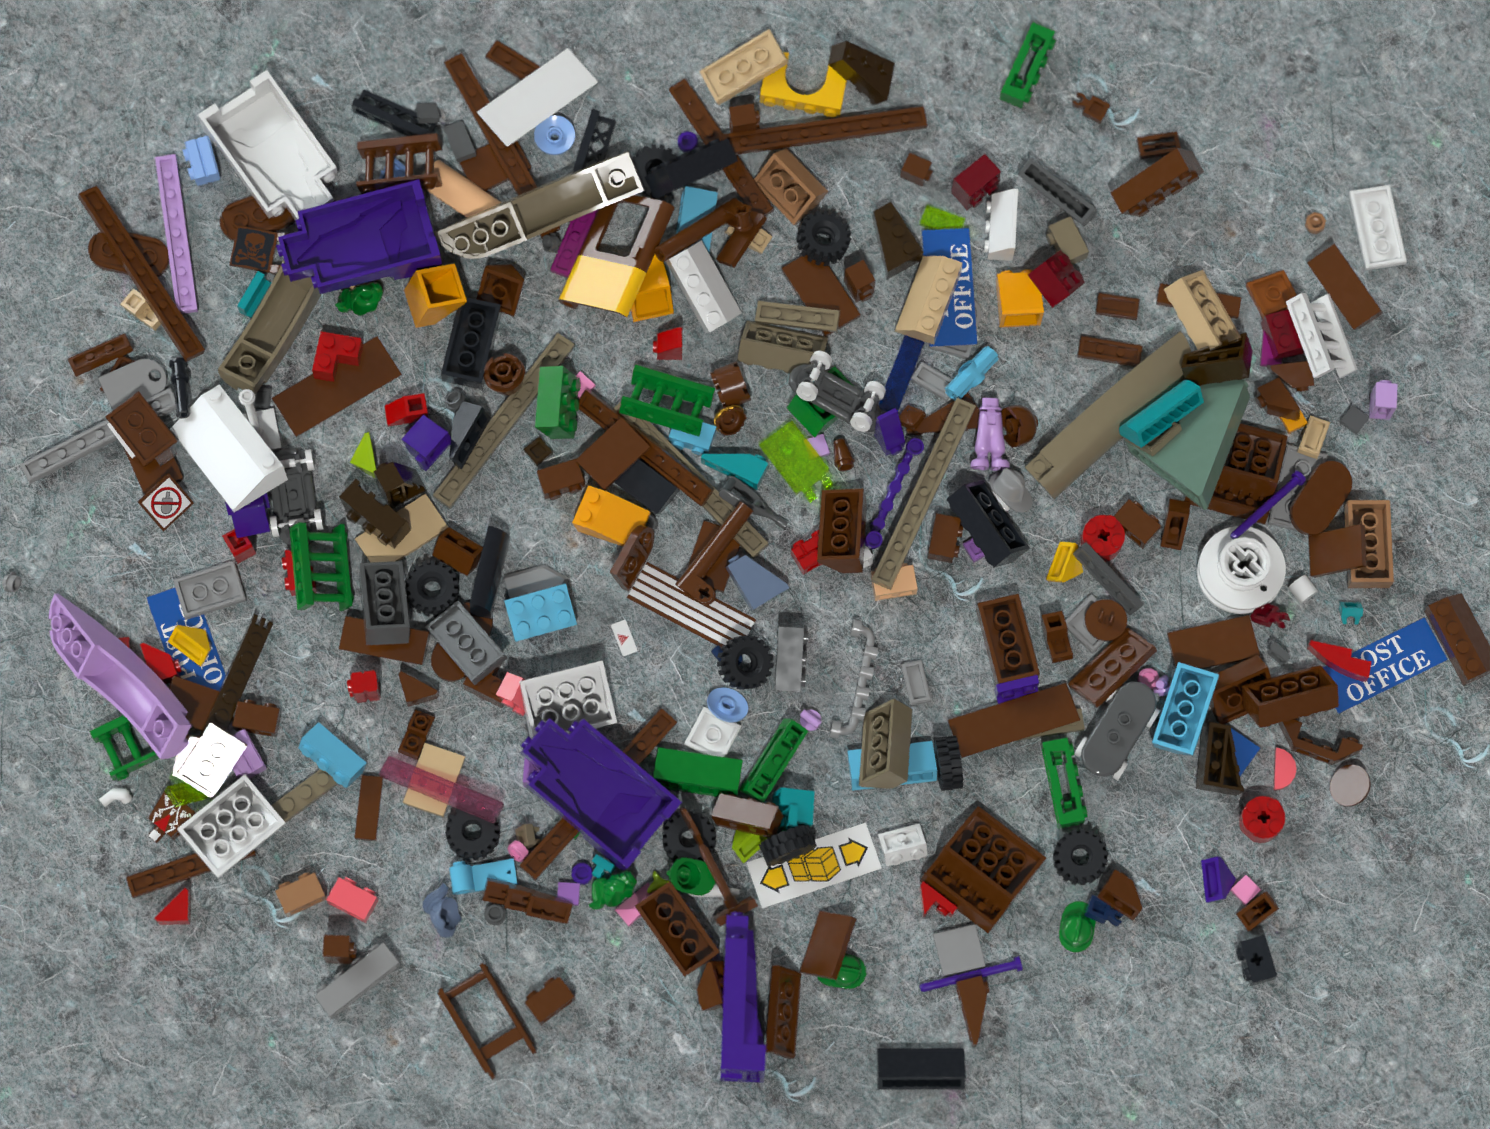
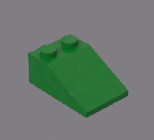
[787,366,853,438]

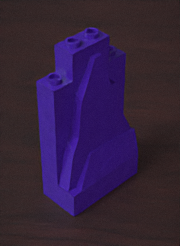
[276,179,442,294]
[520,718,682,870]
[720,912,766,1083]

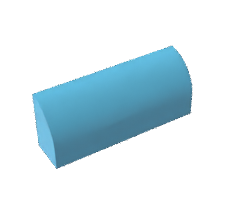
[676,186,718,253]
[848,741,937,791]

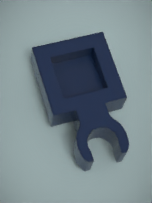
[1084,895,1123,926]

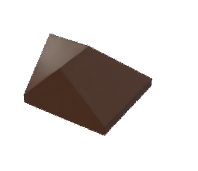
[477,264,525,317]

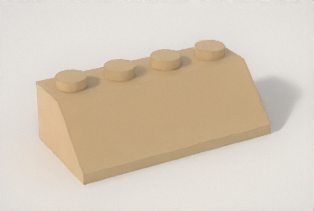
[895,256,962,345]
[1164,270,1241,350]

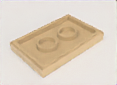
[403,743,465,818]

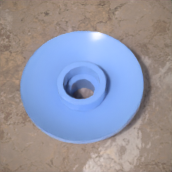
[534,115,575,155]
[707,687,748,722]

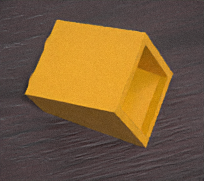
[631,255,674,322]
[404,264,467,328]
[996,269,1044,327]

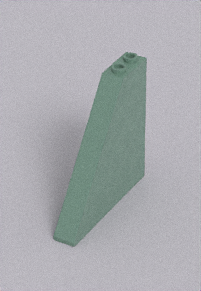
[1124,379,1250,510]

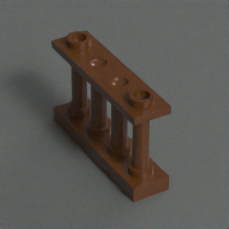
[356,133,443,194]

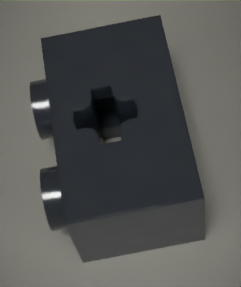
[1236,935,1277,986]

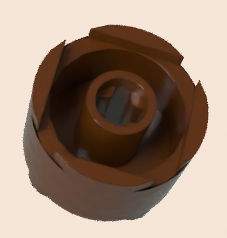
[710,361,751,407]

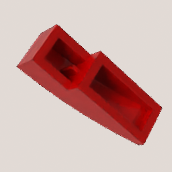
[1307,640,1372,682]

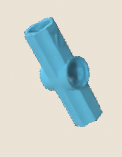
[945,346,999,401]

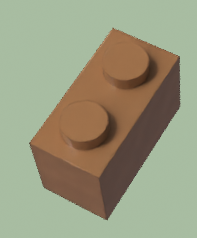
[275,872,327,918]

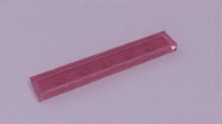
[379,756,504,823]

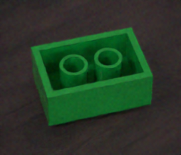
[535,366,581,439]

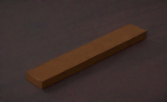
[126,850,256,899]

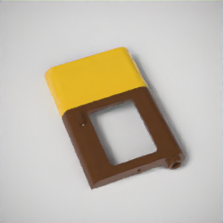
[558,195,675,317]

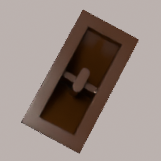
[398,671,439,707]
[1236,891,1279,932]

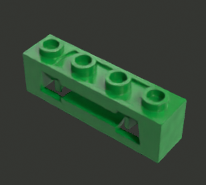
[1000,22,1056,109]
[739,719,809,803]
[1041,738,1088,829]

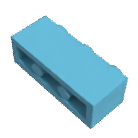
[298,722,367,789]

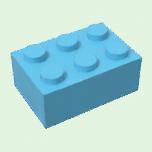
[504,583,577,642]

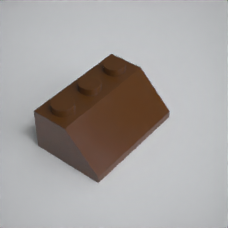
[1210,655,1271,724]

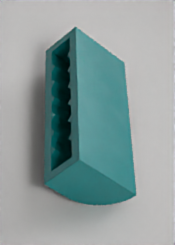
[1119,380,1204,448]

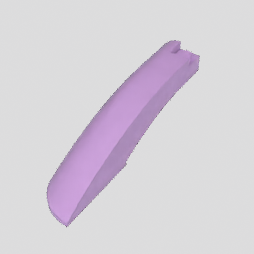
[49,594,191,759]

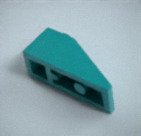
[701,454,768,490]

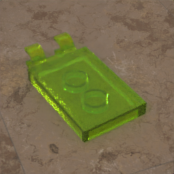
[759,421,833,503]

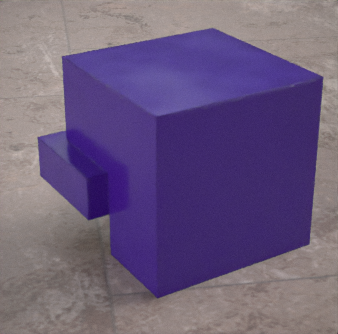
[401,415,451,471]
[225,493,270,538]

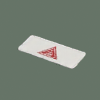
[611,620,637,656]

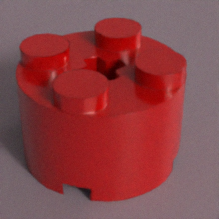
[1080,515,1125,562]
[1239,796,1285,843]

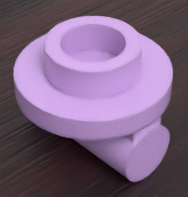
[1153,675,1171,696]
[800,709,822,731]

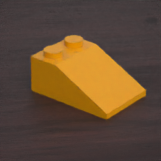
[572,485,651,547]

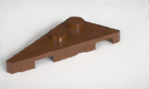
[906,393,980,435]

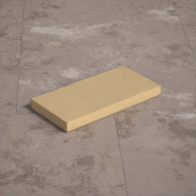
[699,29,789,105]
[355,494,448,563]

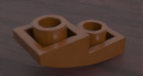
[398,710,435,760]

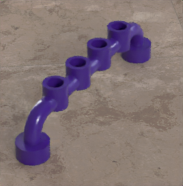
[864,438,924,549]

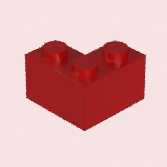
[312,331,363,382]

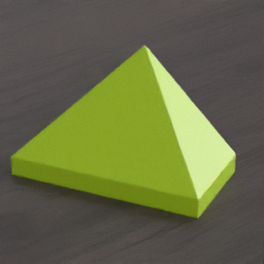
[350,432,377,478]
[732,830,768,864]

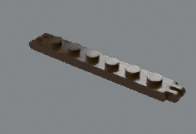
[199,613,273,737]

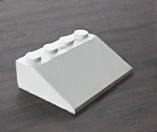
[519,660,617,738]
[177,775,286,878]

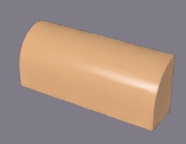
[424,160,502,218]

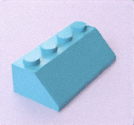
[1152,662,1219,756]

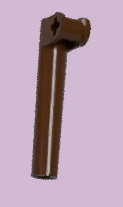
[654,198,754,262]
[675,502,754,605]

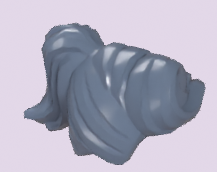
[422,883,462,938]

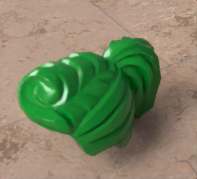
[335,282,383,316]
[589,871,637,910]

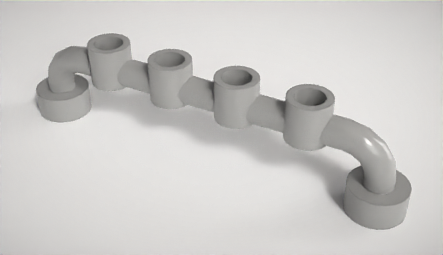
[829,619,878,739]

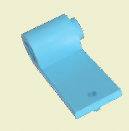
[449,858,518,895]

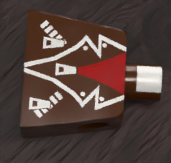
[147,789,196,843]

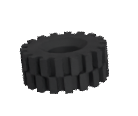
[632,144,677,199]
[796,210,851,266]
[405,560,459,617]
[717,635,774,690]
[934,735,964,791]
[445,804,500,861]
[662,811,716,863]
[759,825,817,866]
[1053,829,1108,886]

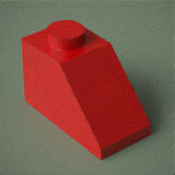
[653,327,682,360]
[140,643,182,684]

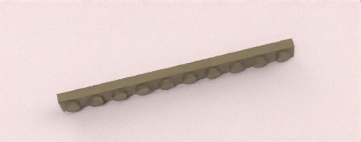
[433,333,575,509]
[871,398,976,590]
[614,402,769,559]

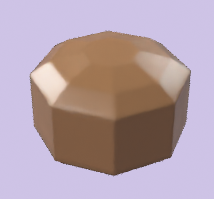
[1305,212,1326,234]

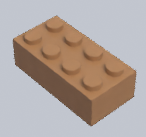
[1344,500,1394,588]

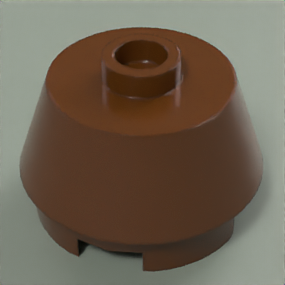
[484,353,525,396]

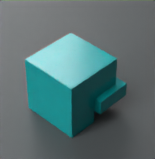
[772,787,815,833]

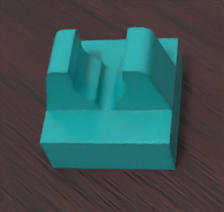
[1339,602,1363,625]
[592,854,616,879]

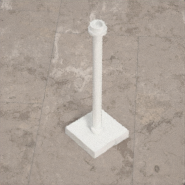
[239,389,282,452]

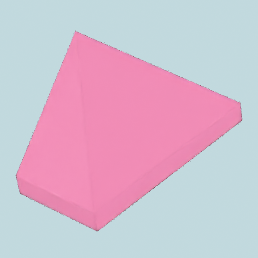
[615,883,655,927]

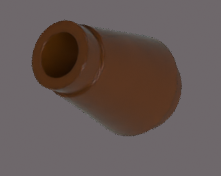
[833,439,855,471]

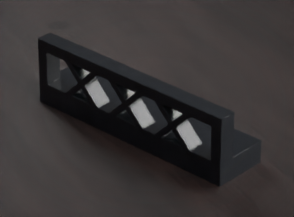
[351,89,437,136]
[572,109,616,173]

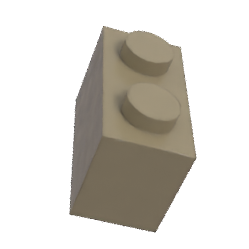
[1046,216,1089,265]

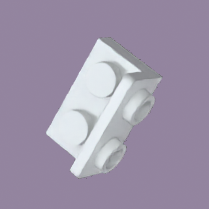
[878,824,928,866]

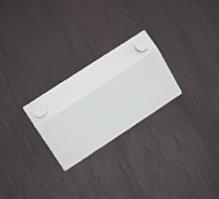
[170,385,288,512]

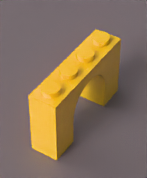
[760,52,847,117]

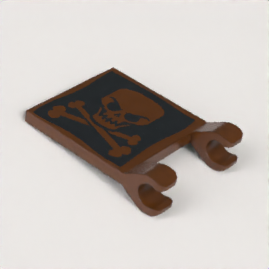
[229,225,288,275]

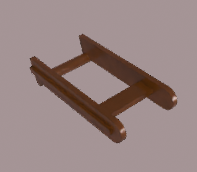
[437,963,537,1080]

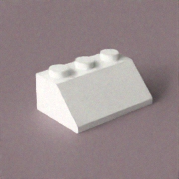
[984,189,1018,261]

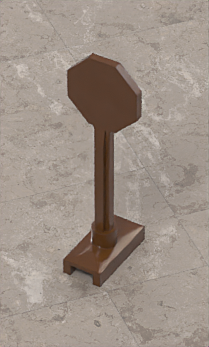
[680,807,758,926]

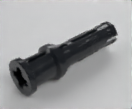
[169,357,190,419]

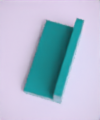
[237,271,272,318]

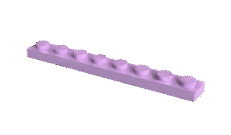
[155,154,198,314]

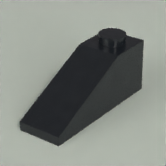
[449,401,492,469]

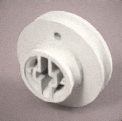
[1197,526,1286,614]

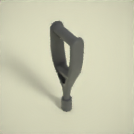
[719,476,788,529]

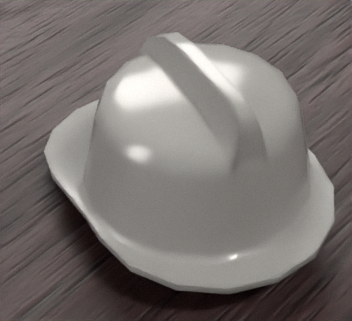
[989,468,1033,513]

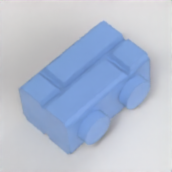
[183,136,221,186]

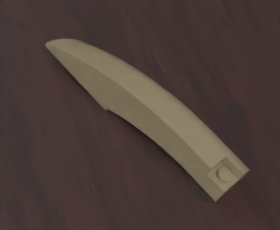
[434,151,644,259]
[218,259,322,395]
[1025,331,1191,500]

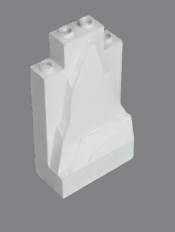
[198,70,338,220]

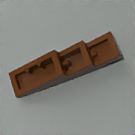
[482,878,573,924]

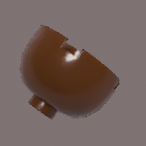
[1001,405,1038,447]

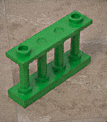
[619,365,715,437]
[289,522,354,611]
[89,715,160,781]

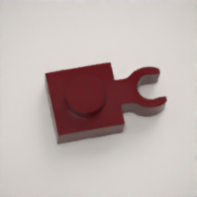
[1250,603,1290,628]

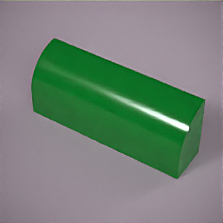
[653,747,743,797]

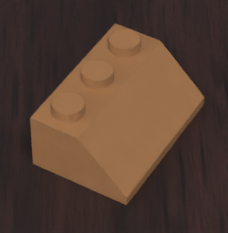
[754,148,828,225]

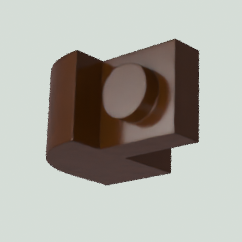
[1042,611,1073,663]

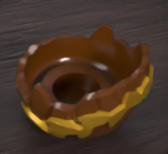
[714,404,747,436]

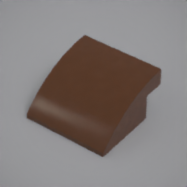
[1184,423,1288,524]
[920,806,1046,934]

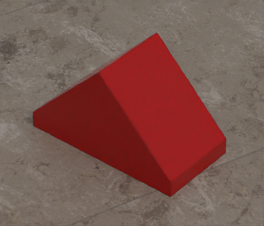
[222,529,256,564]
[154,888,191,925]

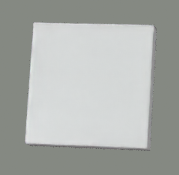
[684,707,742,757]

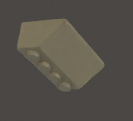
[737,321,828,374]
[859,699,912,789]

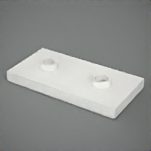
[1348,185,1407,271]

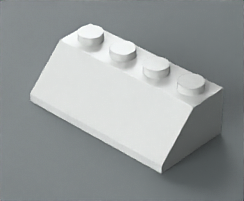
[666,240,742,333]

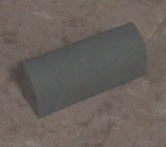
[1018,158,1097,226]

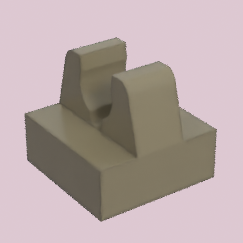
[515,824,541,849]

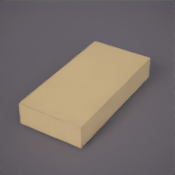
[1297,416,1330,459]

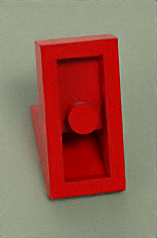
[920,881,958,918]

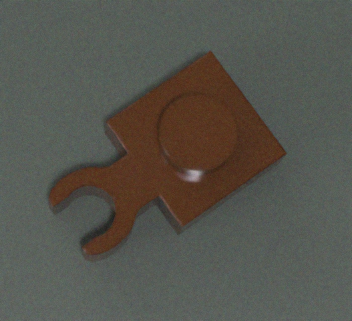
[1072,93,1111,124]

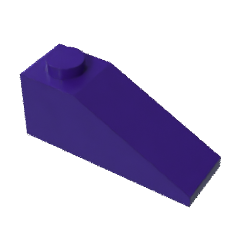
[874,408,905,456]

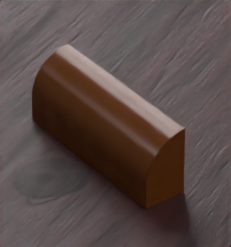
[1307,244,1383,330]
[339,616,430,665]

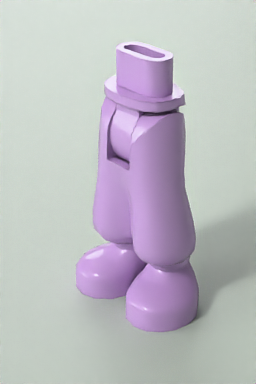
[970,398,1010,471]

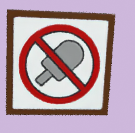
[137,473,194,532]

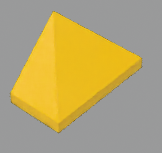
[1046,542,1083,583]
[168,625,211,667]

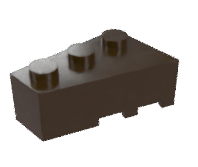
[828,41,895,105]
[872,202,923,280]
[1181,332,1253,386]
[374,461,427,508]
[339,478,411,549]
[1196,722,1244,796]

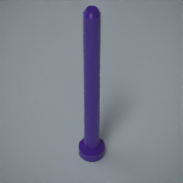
[1230,471,1306,540]
[920,956,1023,992]

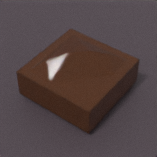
[899,405,926,431]

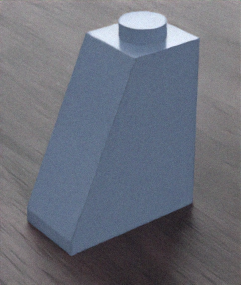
[725,554,790,611]

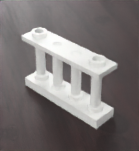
[1286,293,1358,378]

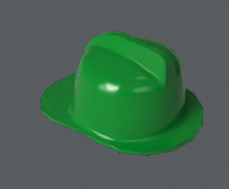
[666,858,715,895]
[1059,901,1096,952]
[817,954,866,989]

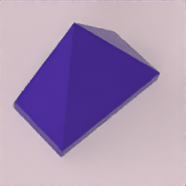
[1201,856,1236,903]

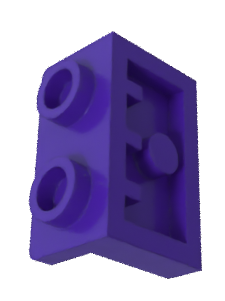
[994,675,1039,704]

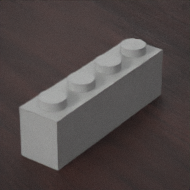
[314,942,401,1019]

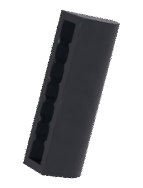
[614,459,679,515]
[470,526,510,619]
[877,1048,966,1090]

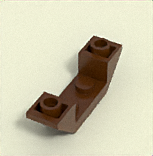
[1278,718,1363,765]

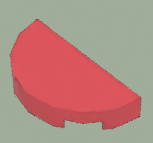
[1274,747,1297,790]

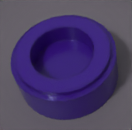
[677,131,698,153]
[571,863,593,885]

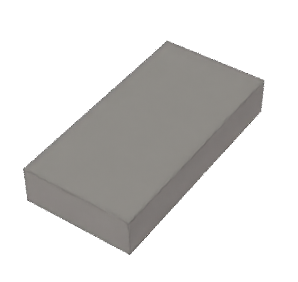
[911,362,952,401]
[901,660,931,706]

